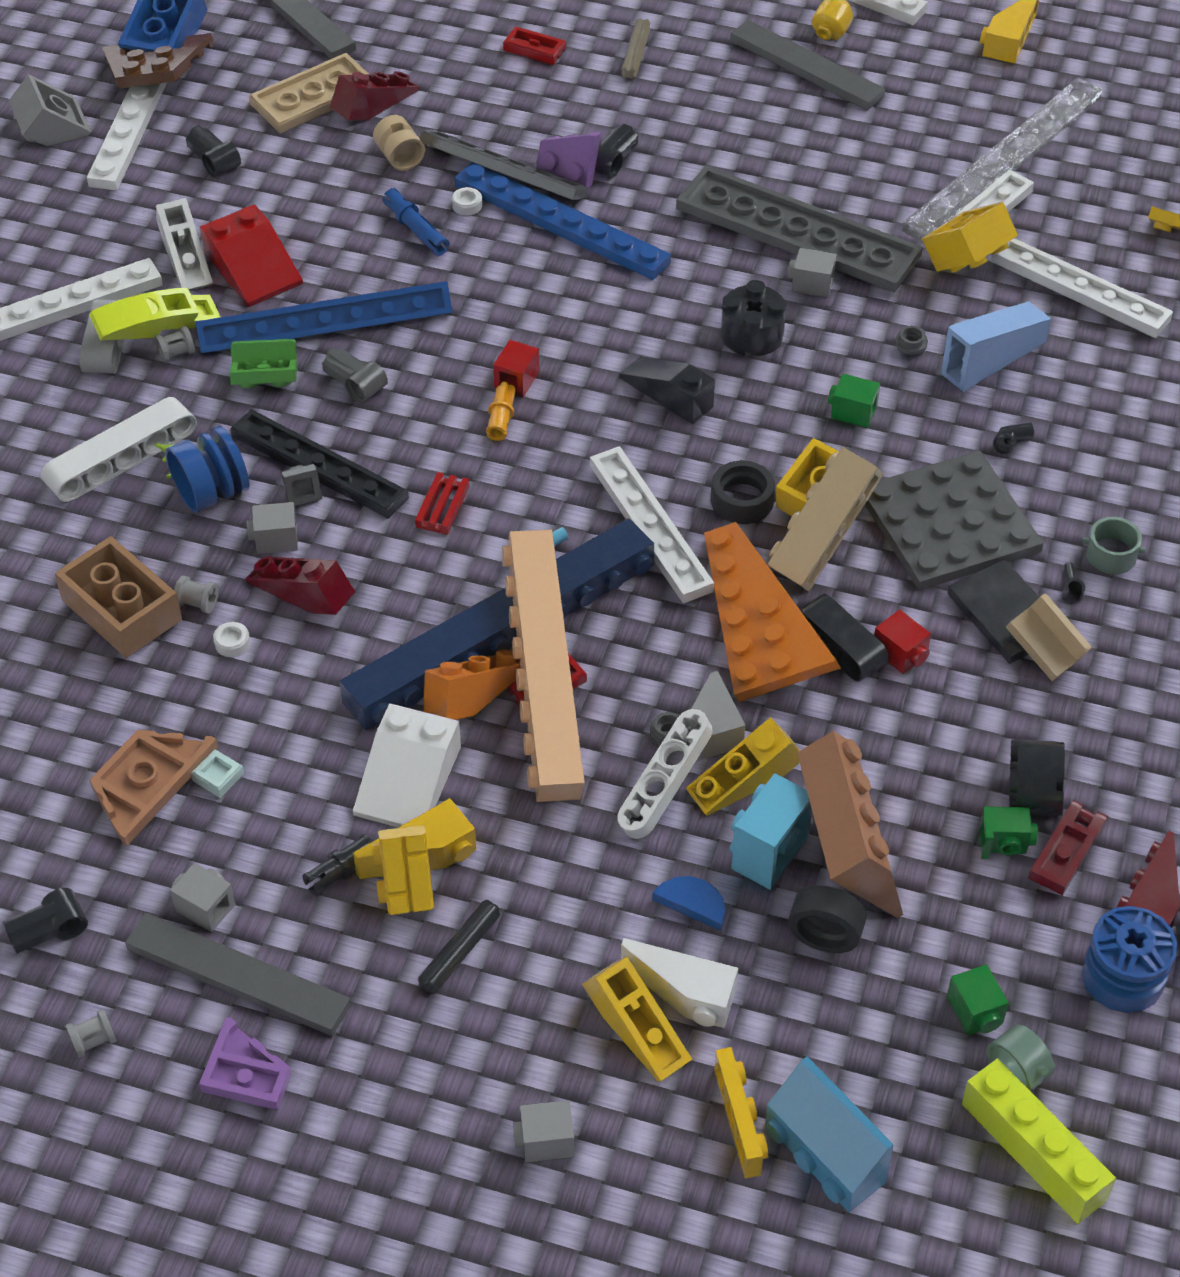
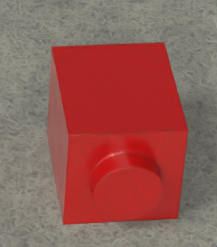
[493,340,540,397]
[874,609,931,674]

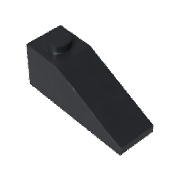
[619,356,715,424]

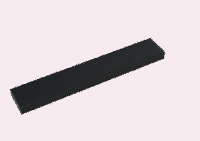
[230,409,409,519]

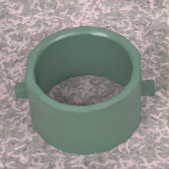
[1082,517,1146,574]
[986,1024,1055,1091]

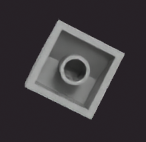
[9,74,91,146]

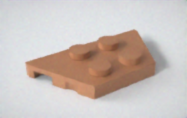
[90,730,218,846]

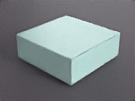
[191,749,244,798]

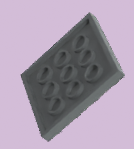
[865,450,1044,591]

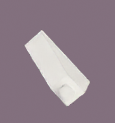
[156,198,213,291]
[621,938,738,1028]

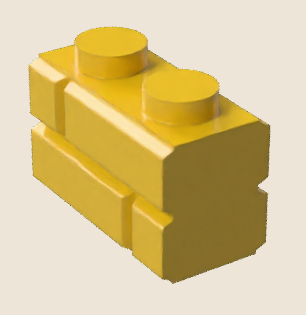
[372,825,434,915]

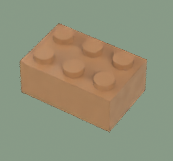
[55,536,182,658]

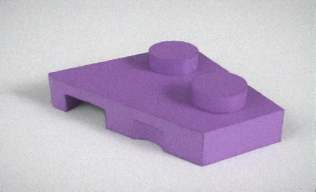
[536,132,601,188]
[199,1017,292,1110]

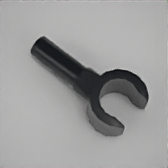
[1061,562,1086,601]

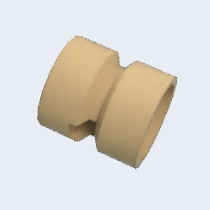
[373,115,425,171]

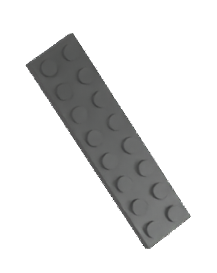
[676,165,923,293]

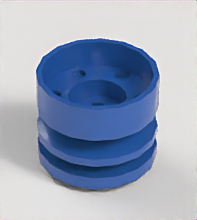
[165,426,250,513]
[1082,906,1177,1013]

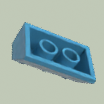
[765,1056,894,1212]

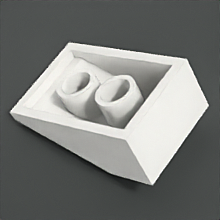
[353,703,461,827]

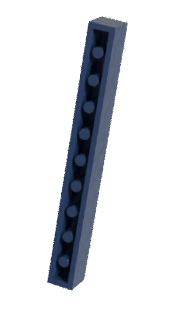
[339,518,654,730]

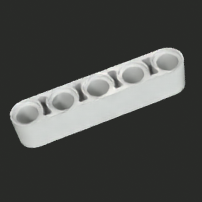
[40,397,197,502]

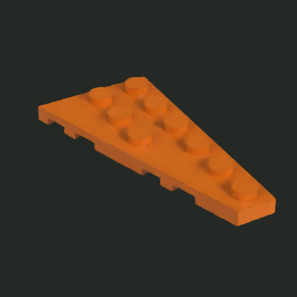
[704,522,840,702]

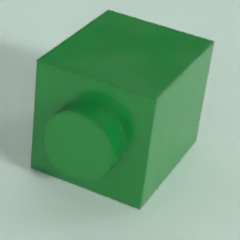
[827,373,881,428]
[947,964,1009,1036]

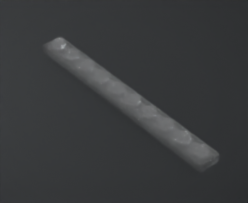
[902,77,1102,242]

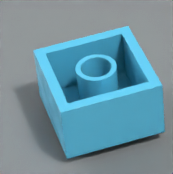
[729,773,812,890]

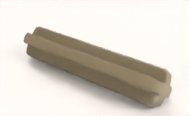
[621,18,650,80]

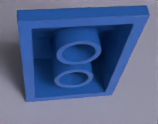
[118,0,207,52]

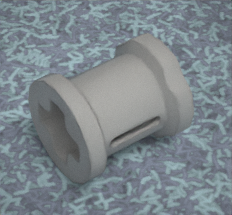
[155,326,195,363]
[174,575,218,614]
[65,1009,117,1058]

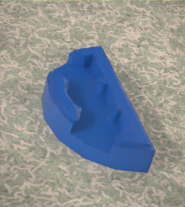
[652,876,725,931]

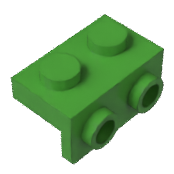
[230,339,298,388]

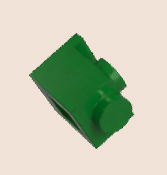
[979,806,1038,859]

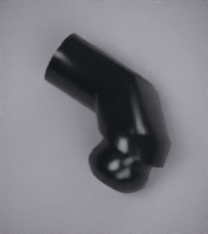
[993,422,1034,454]

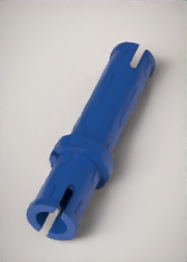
[382,188,450,256]

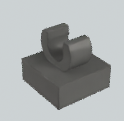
[281,464,322,506]

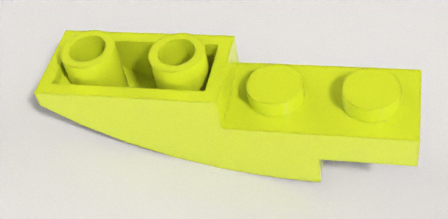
[89,288,220,341]

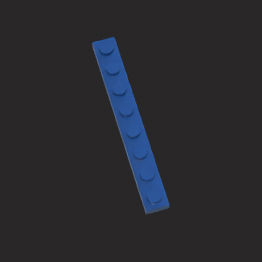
[455,162,671,280]
[195,281,452,353]

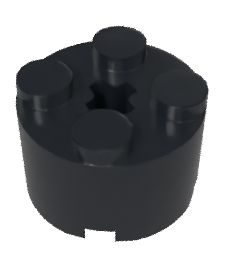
[721,280,787,356]
[1009,740,1065,816]

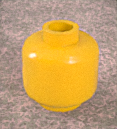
[811,0,853,40]

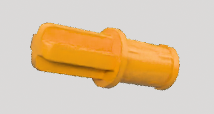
[486,382,516,441]

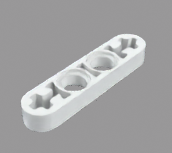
[618,709,712,839]

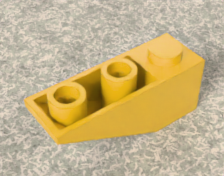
[686,717,800,816]

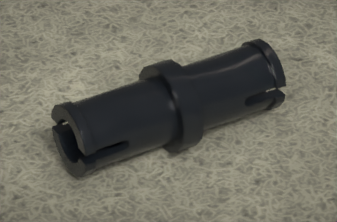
[302,834,372,895]

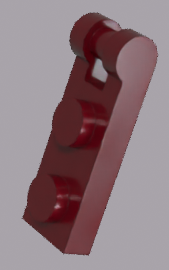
[1028,800,1109,896]

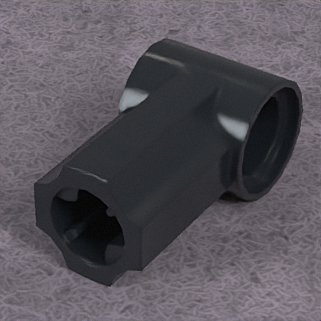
[595,124,638,177]
[186,125,241,178]
[2,888,88,954]

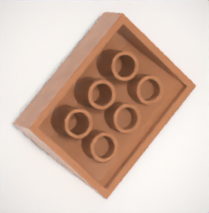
[797,730,904,918]

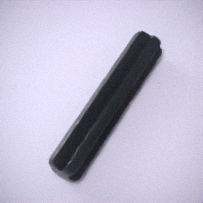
[418,900,500,994]

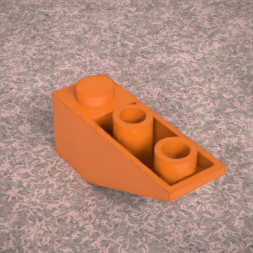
[423,650,521,720]

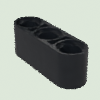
[799,594,889,682]

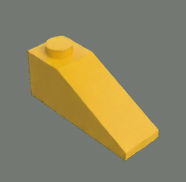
[980,0,1039,64]
[353,798,477,879]
[582,957,692,1082]

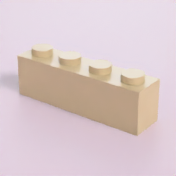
[767,446,884,591]

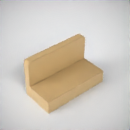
[1006,593,1092,681]

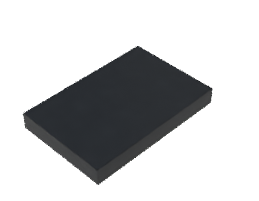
[947,559,1039,664]

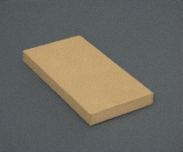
[248,53,369,133]

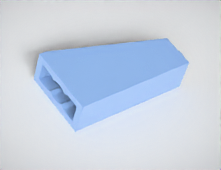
[941,301,1051,392]

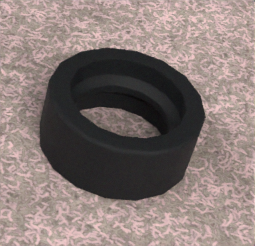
[710,460,776,524]
[788,885,867,953]

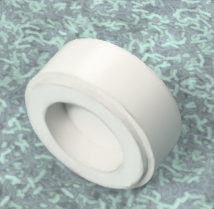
[452,187,482,216]
[213,622,250,657]

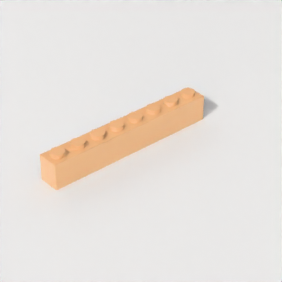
[502,530,585,802]

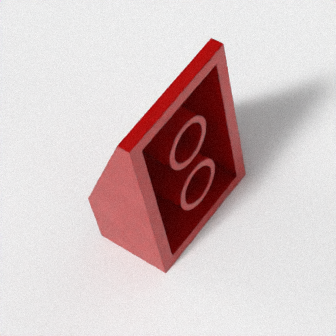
[200,204,303,308]

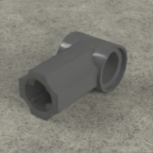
[322,347,388,403]

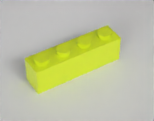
[962,1058,1116,1224]

